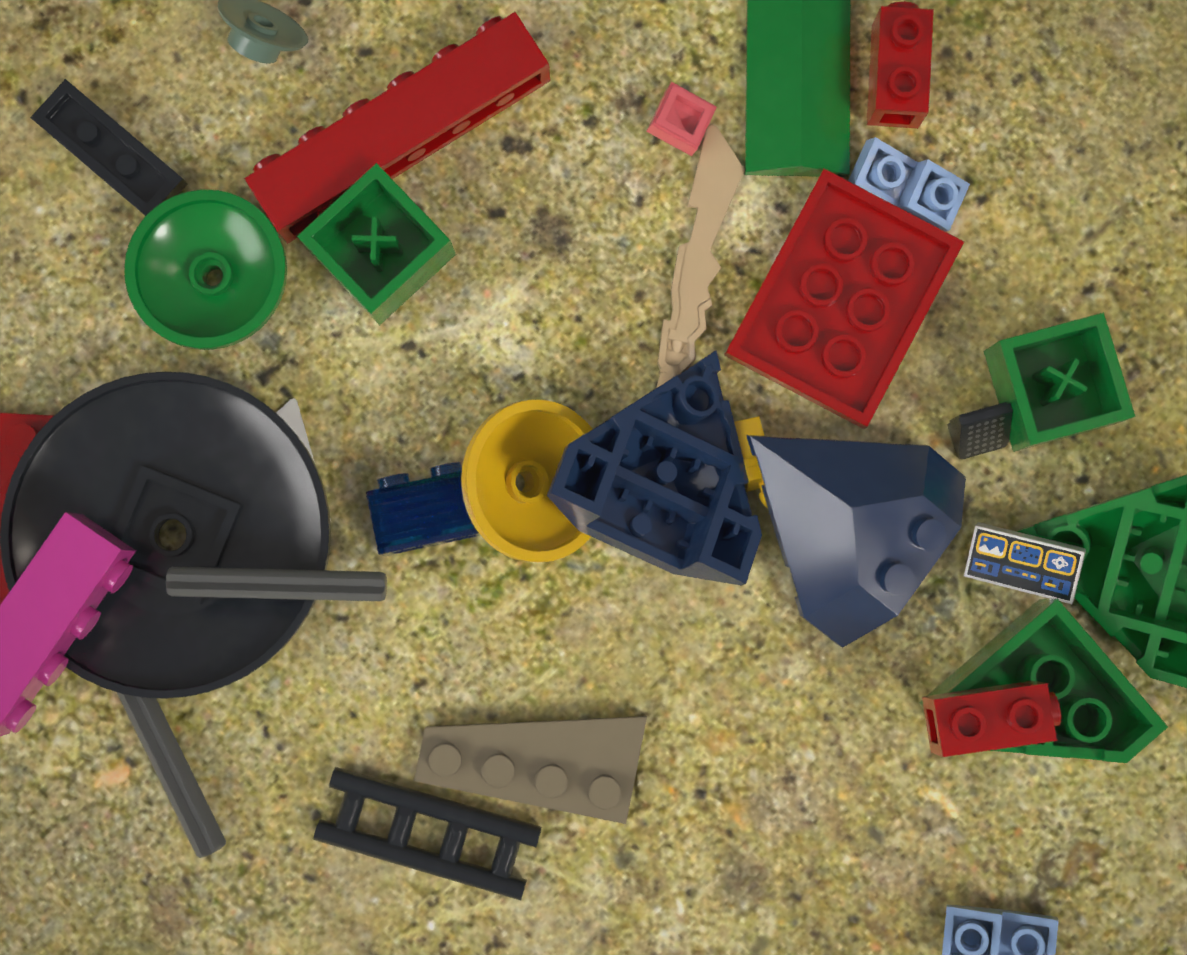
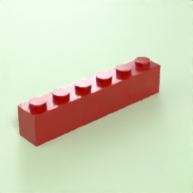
[244,12,551,244]

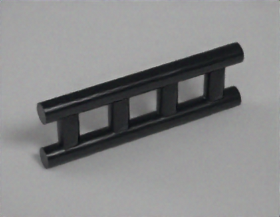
[313,767,542,901]

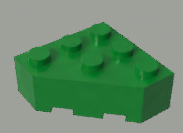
[919,598,1168,763]

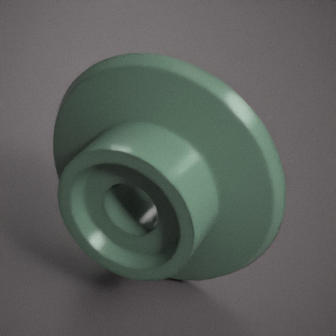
[218,0,308,64]

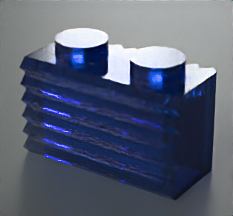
[366,462,481,556]

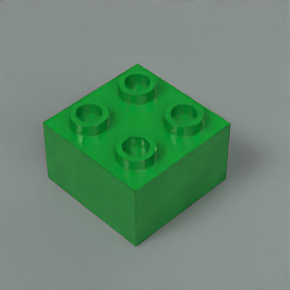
[297,163,456,326]
[983,312,1136,452]

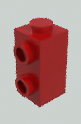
[867,1,934,129]
[922,681,1061,757]

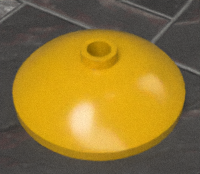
[461,400,593,562]

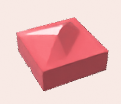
[646,82,717,156]

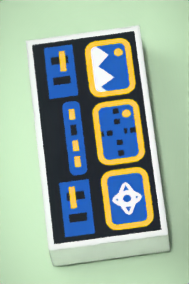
[964,522,1086,604]

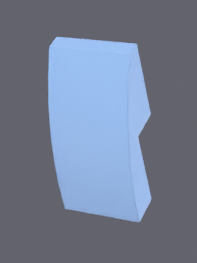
[848,137,970,231]
[942,905,1059,955]

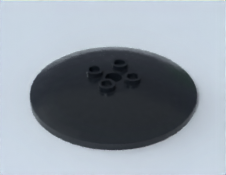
[0,371,331,699]

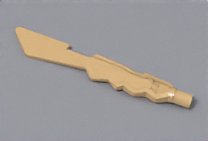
[656,125,745,388]

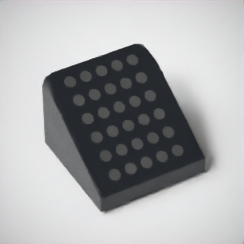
[947,402,1013,459]

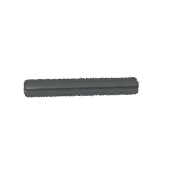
[166,566,387,601]
[117,692,226,858]

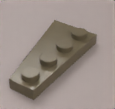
[414,716,647,824]

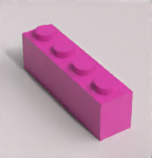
[0,512,136,736]

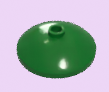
[124,190,287,350]

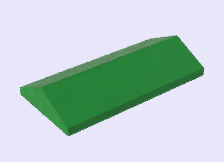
[745,0,851,177]

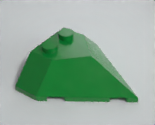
[1015,474,1187,688]

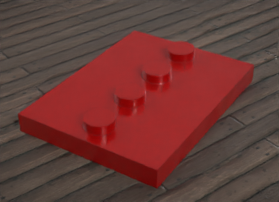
[724,169,964,429]

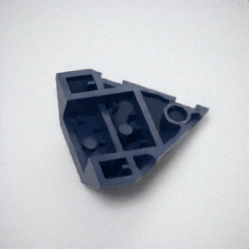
[547,350,762,586]
[746,435,966,648]

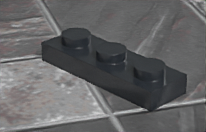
[30,79,188,216]

